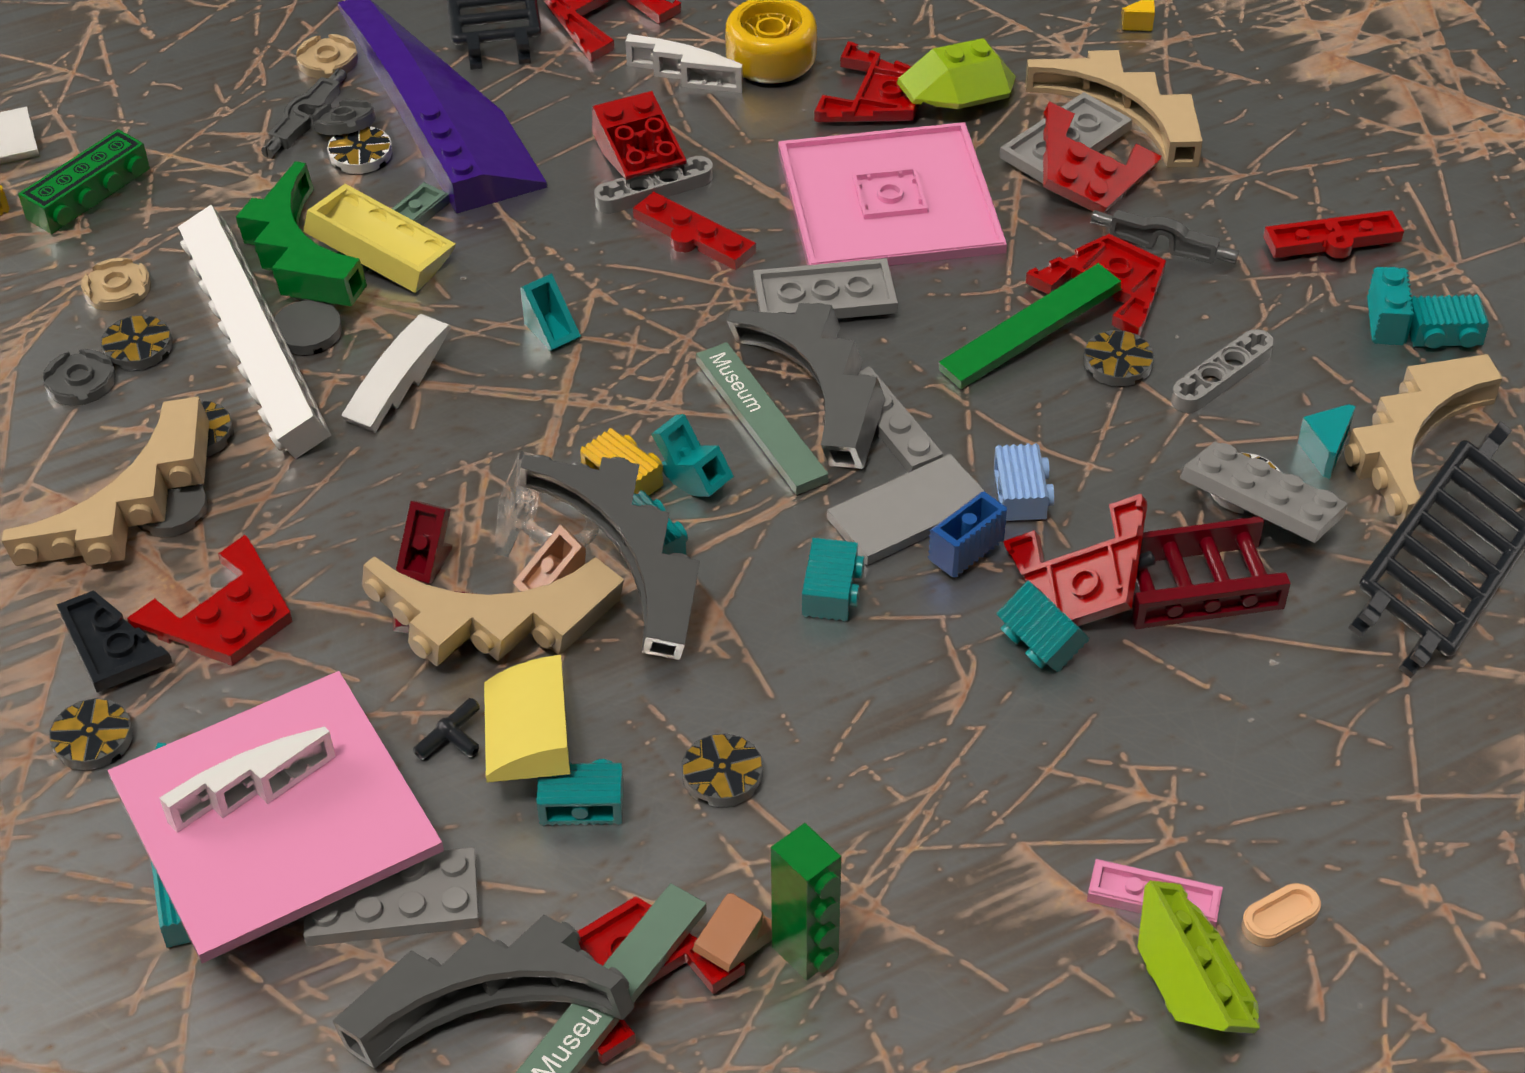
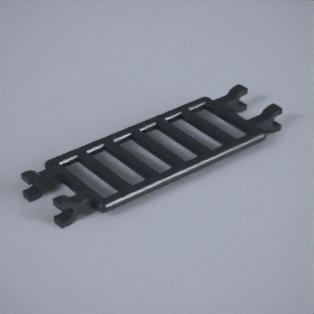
[447,0,542,70]
[1348,421,1525,678]

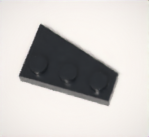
[56,590,172,693]

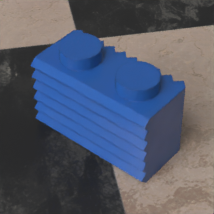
[928,491,1007,577]

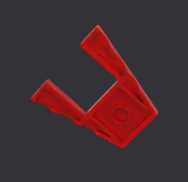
[543,0,681,62]

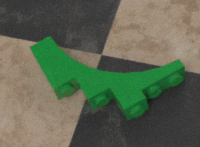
[236,161,367,307]

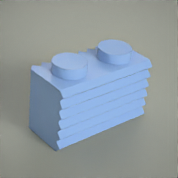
[993,443,1054,521]

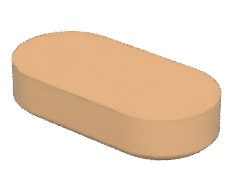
[1241,883,1321,947]

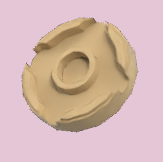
[296,34,358,79]
[81,258,151,311]

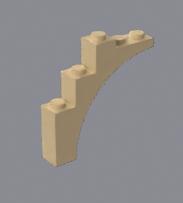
[1025,50,1203,168]
[1344,354,1502,525]
[2,396,209,566]
[362,556,624,666]

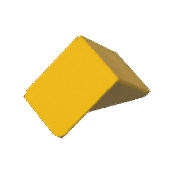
[1121,0,1155,31]

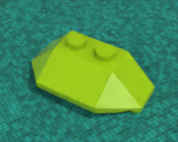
[897,38,1016,109]
[1137,880,1260,1034]

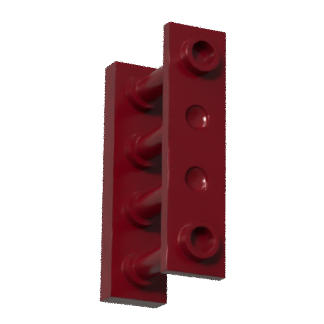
[1114,517,1291,630]

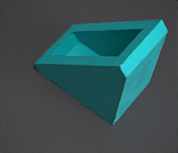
[520,273,581,351]
[1298,404,1356,479]

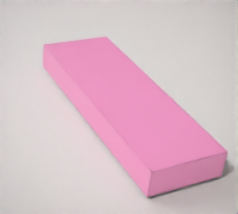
[1087,859,1223,927]

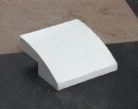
[0,107,40,164]

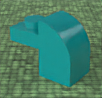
[651,414,734,497]

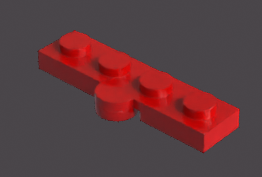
[633,192,756,270]
[1263,210,1404,258]

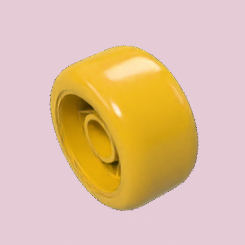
[725,0,817,84]

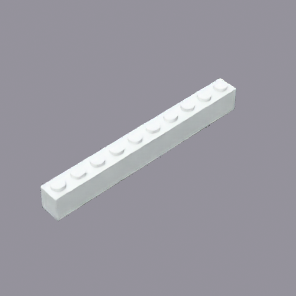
[178,205,331,459]

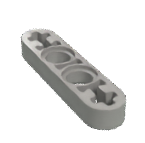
[594,156,713,214]
[1171,329,1274,413]

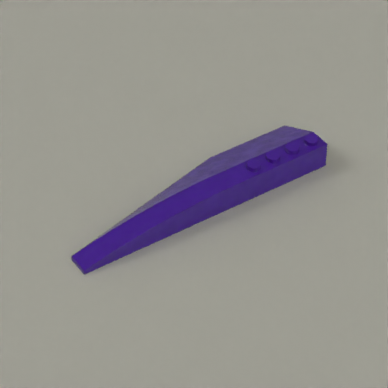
[338,0,548,214]

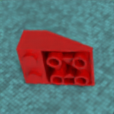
[592,91,687,180]

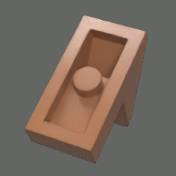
[513,524,586,591]
[693,893,772,972]

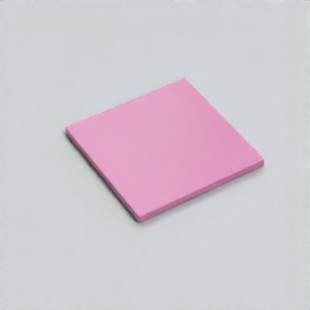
[778,122,1007,266]
[107,671,444,964]

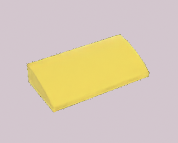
[303,184,456,293]
[484,655,570,783]

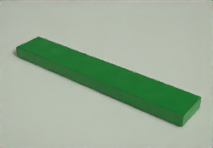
[938,263,1121,389]

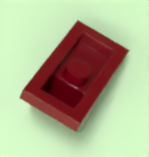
[396,501,453,584]

